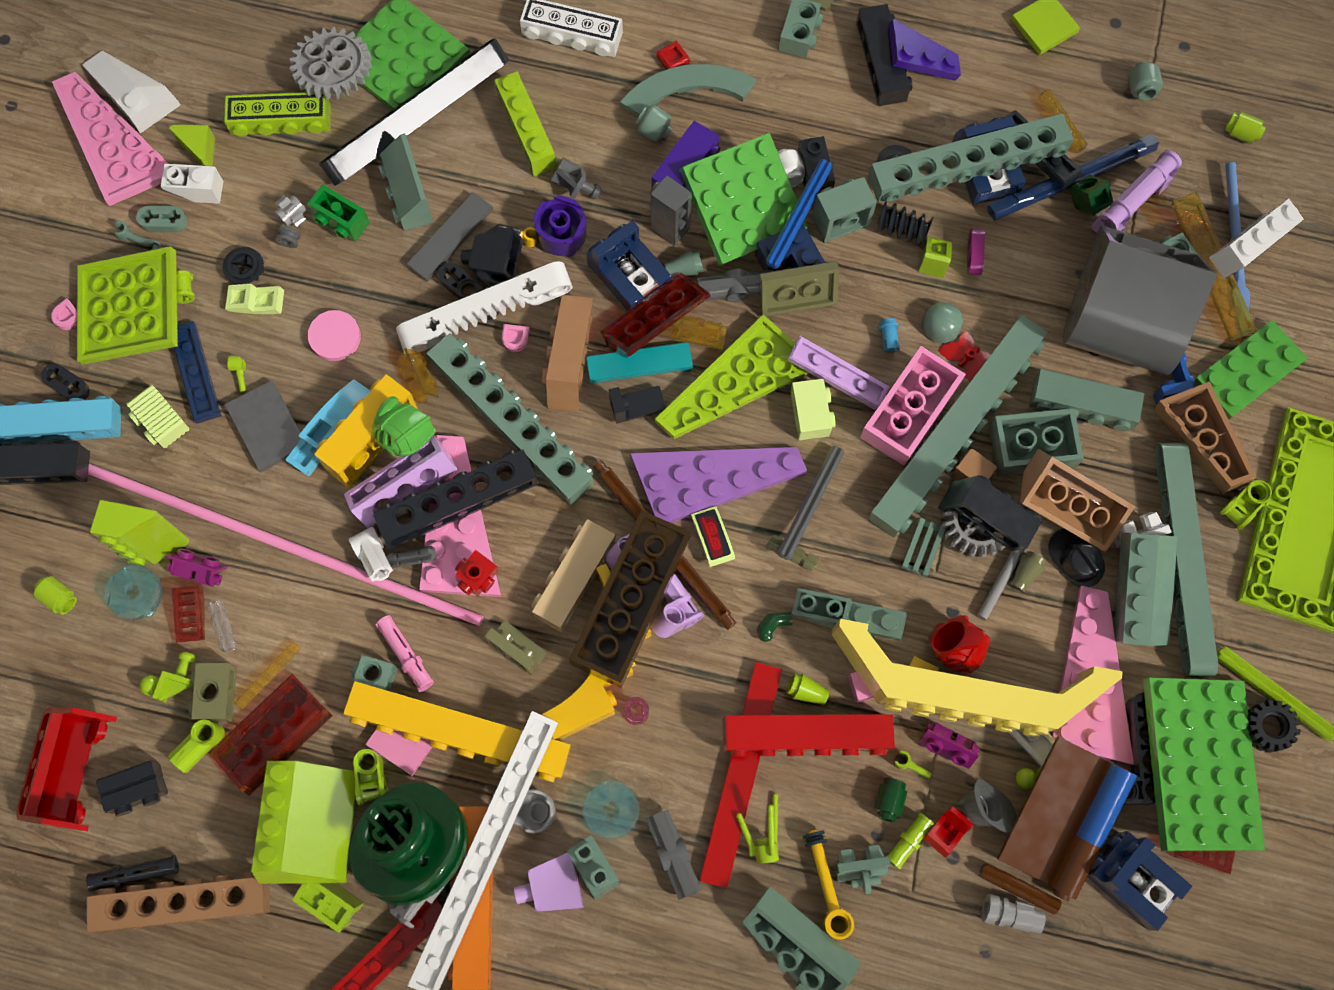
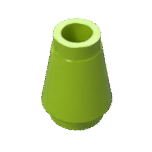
[786,673,830,705]

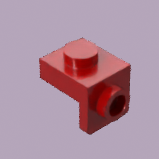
[923,806,973,858]

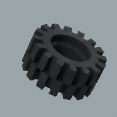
[1247,700,1301,753]

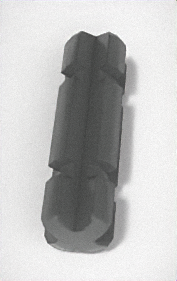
[387,546,437,568]

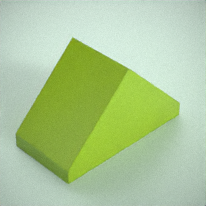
[169,125,215,166]
[919,236,952,278]

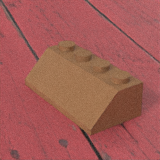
[1020,449,1135,552]

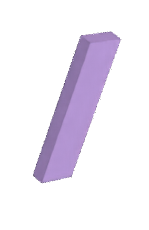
[787,336,890,410]

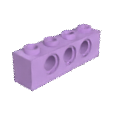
[344,435,457,528]

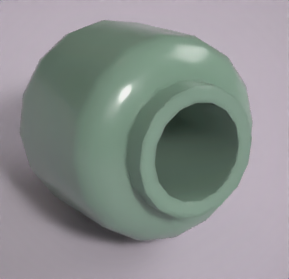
[1128,62,1163,100]
[635,105,673,143]

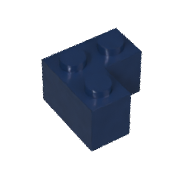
[755,223,825,272]

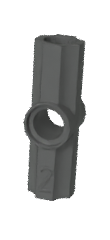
[697,269,774,302]
[646,809,701,900]

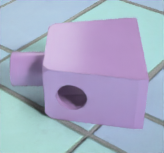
[514,853,584,912]

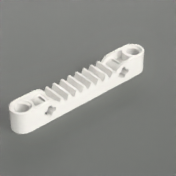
[396,261,573,355]

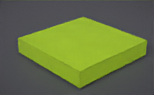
[1011,0,1080,55]

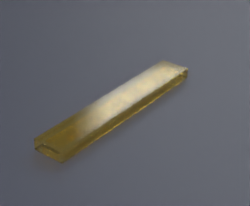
[1171,191,1257,342]

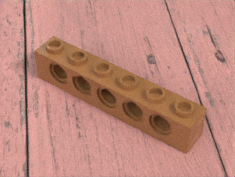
[87,872,271,933]

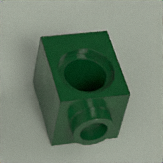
[1070,175,1113,216]

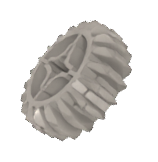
[941,509,1005,558]

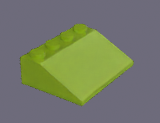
[251,761,356,884]

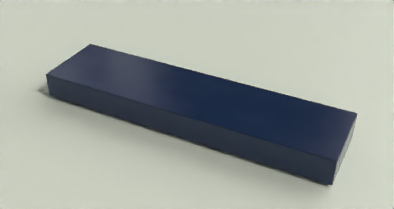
[174,321,222,424]

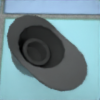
[958,779,1017,833]

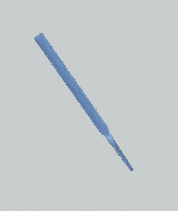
[1225,162,1250,338]

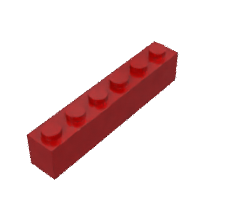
[722,714,895,757]

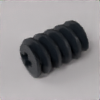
[877,201,934,246]

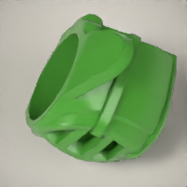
[372,396,436,457]

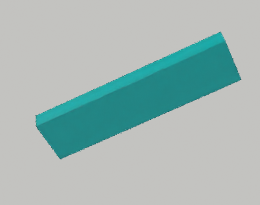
[586,342,693,384]

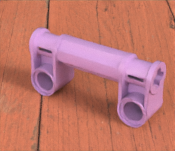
[1091,150,1182,233]
[606,534,705,638]

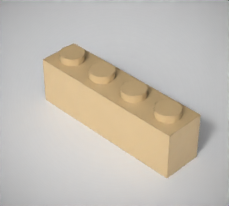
[531,519,616,633]

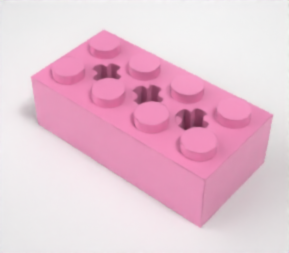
[860,346,966,466]

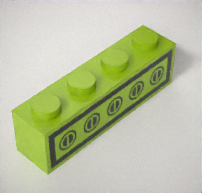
[494,71,556,177]
[225,92,331,136]

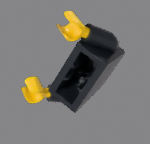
[460,224,536,304]

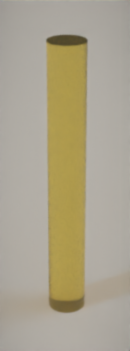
[234,641,301,710]

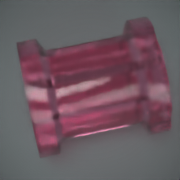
[624,697,649,726]

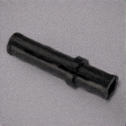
[86,855,179,892]

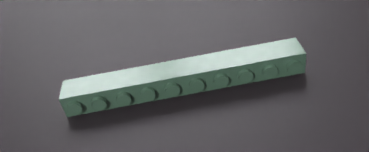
[868,315,1048,538]

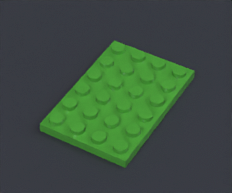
[1143,678,1265,851]

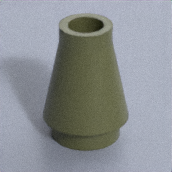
[1010,550,1047,592]

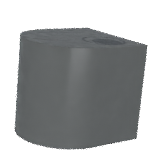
[1063,225,1218,375]

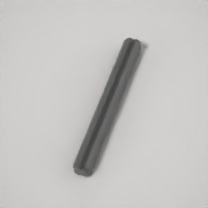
[778,446,844,560]

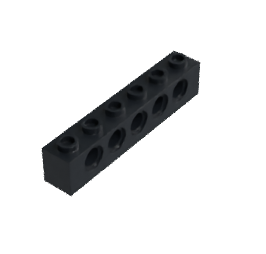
[373,449,537,550]

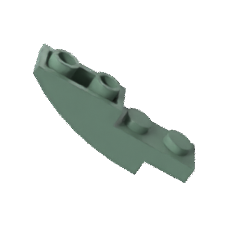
[792,588,907,641]

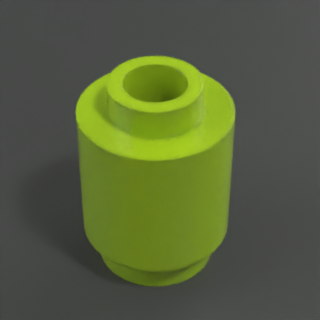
[1225,112,1266,144]
[33,576,77,615]

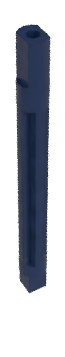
[987,134,1159,221]

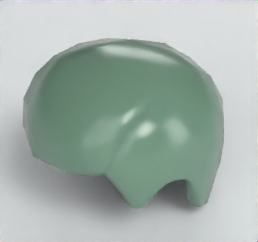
[922,302,963,344]

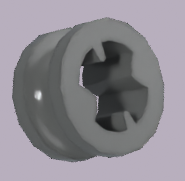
[275,226,301,248]

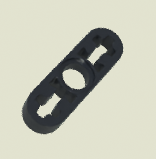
[438,263,500,320]

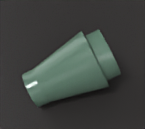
[665,250,704,277]

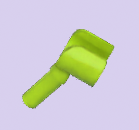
[227,356,246,393]
[894,751,932,779]

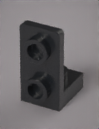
[608,386,666,424]

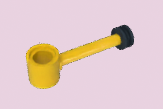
[802,830,854,940]

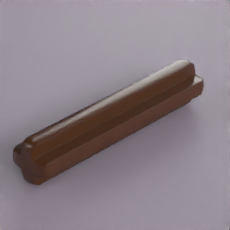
[979,863,1062,914]

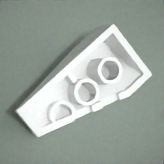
[82,51,180,133]

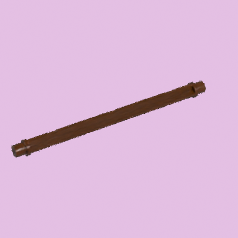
[593,460,737,630]

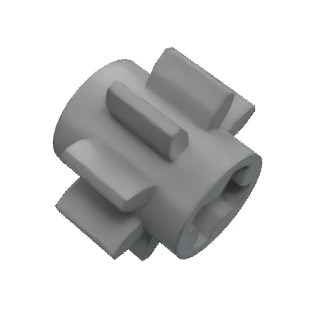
[274,195,306,227]

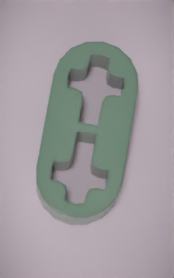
[136,206,188,232]

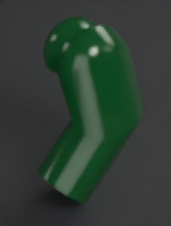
[757,612,792,642]

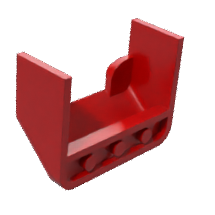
[16,707,117,832]

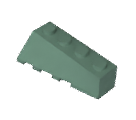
[743,887,861,990]

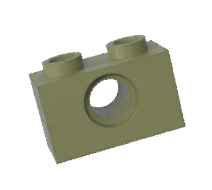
[188,663,237,723]

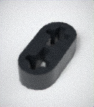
[41,363,90,400]

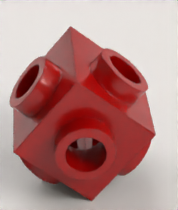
[455,549,498,597]

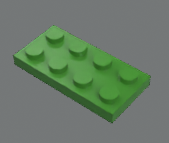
[1194,320,1308,420]

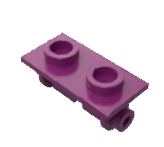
[166,549,228,587]
[918,722,980,769]

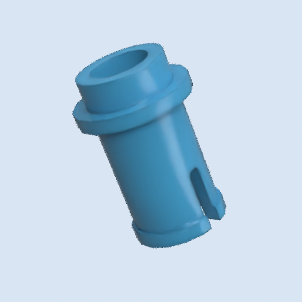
[878,318,900,353]

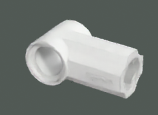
[348,526,393,581]

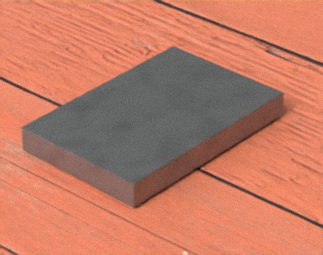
[225,380,301,472]

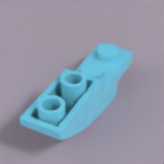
[286,379,370,477]

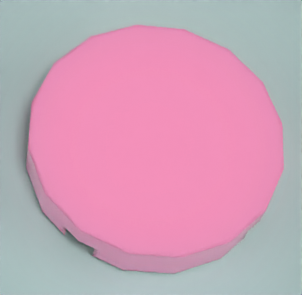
[308,310,361,361]

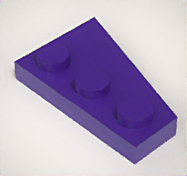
[888,19,961,81]

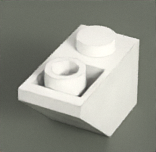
[161,164,223,204]

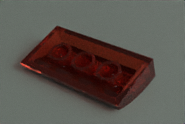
[600,273,710,358]
[208,674,333,796]

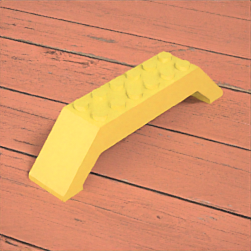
[832,619,1123,738]

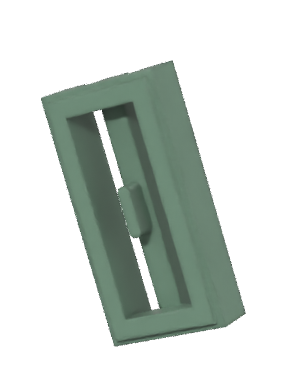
[901,518,946,578]

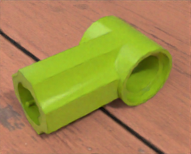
[168,719,225,773]

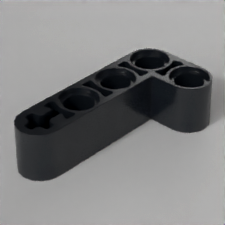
[1124,692,1156,805]

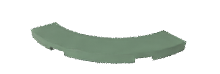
[620,64,757,117]

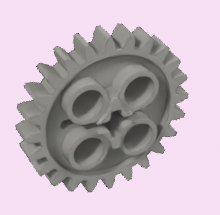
[289,27,372,100]

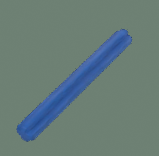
[766,159,832,269]

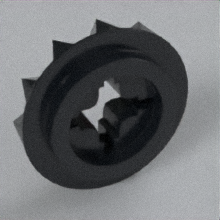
[223,247,264,285]

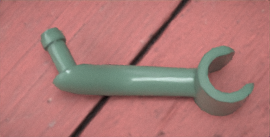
[114,221,161,250]

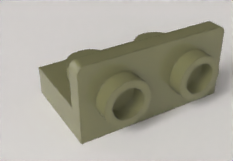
[485,621,547,675]

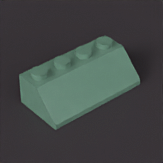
[1114,532,1178,646]

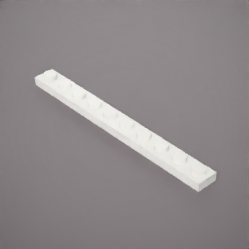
[408,711,558,990]

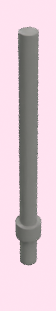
[977,511,1043,621]

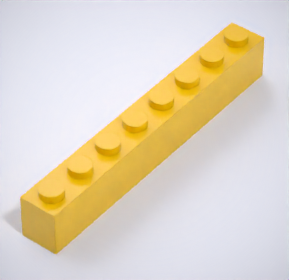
[343,681,571,783]

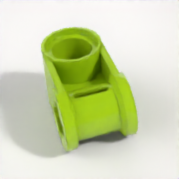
[1219,480,1272,531]
[353,749,388,806]

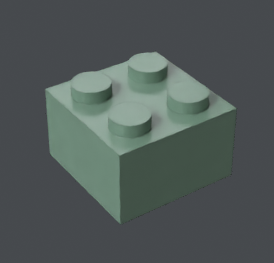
[812,177,877,243]

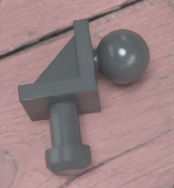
[551,157,602,199]

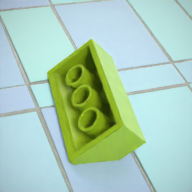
[90,500,189,567]

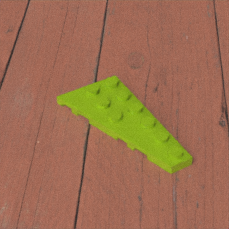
[655,314,810,440]

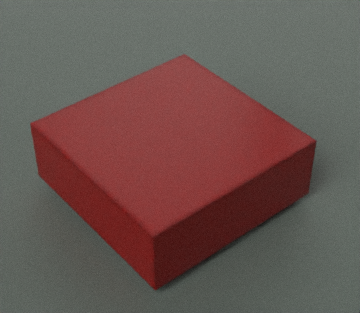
[656,41,690,70]

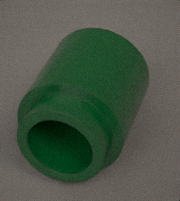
[874,778,907,822]

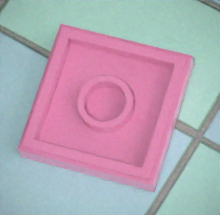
[366,730,432,776]

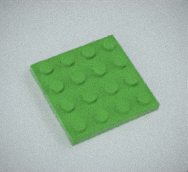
[355,0,470,110]
[679,133,808,265]

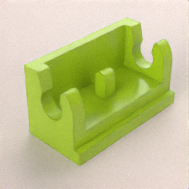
[292,883,364,933]

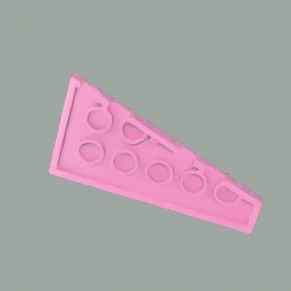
[419,435,502,597]
[1051,586,1134,766]

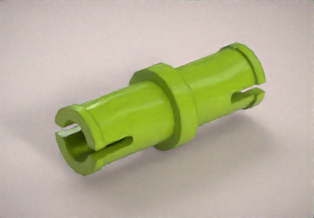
[886,813,935,869]

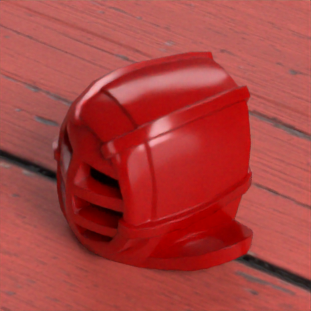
[929,615,991,674]

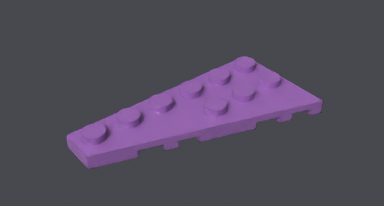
[631,447,807,523]

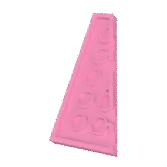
[52,72,168,206]

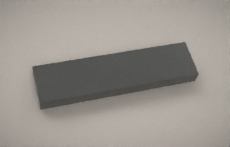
[407,192,493,282]

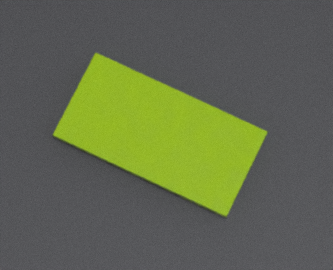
[1237,407,1334,634]

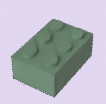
[989,408,1084,476]

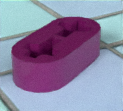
[967,228,985,275]

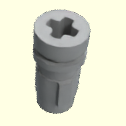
[981,894,1046,934]

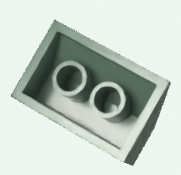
[379,133,433,231]

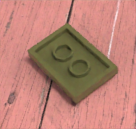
[760,261,839,317]

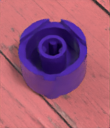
[534,196,587,257]

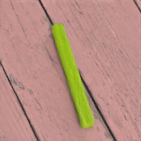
[1217,646,1334,741]

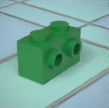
[308,184,370,242]

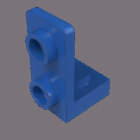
[1153,353,1195,405]

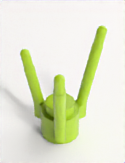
[736,793,779,864]

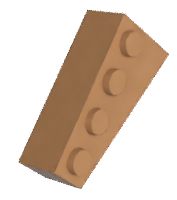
[542,295,593,413]
[1154,382,1256,494]

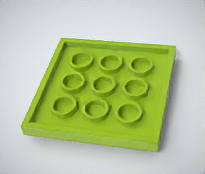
[77,246,178,365]

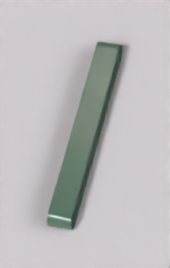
[1155,442,1218,676]

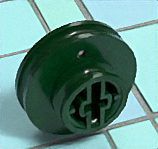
[349,782,468,905]

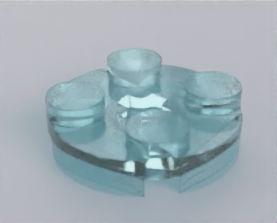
[104,565,163,621]
[583,781,639,839]

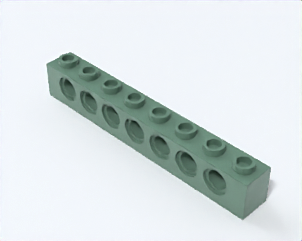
[868,113,1074,202]
[426,333,594,506]

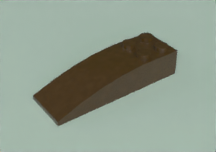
[569,510,692,688]

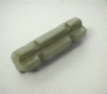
[767,535,818,571]

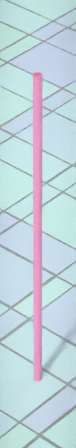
[88,463,484,626]

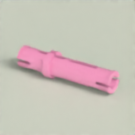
[376,615,434,692]

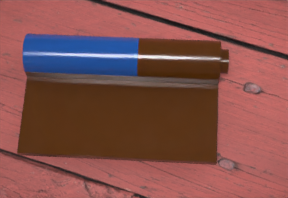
[997,736,1137,902]

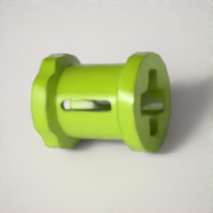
[176,270,195,304]

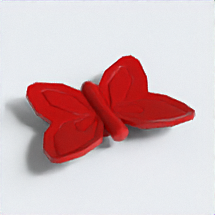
[938,332,991,382]

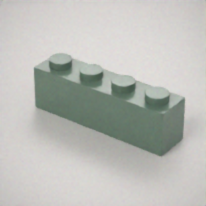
[1029,369,1145,431]

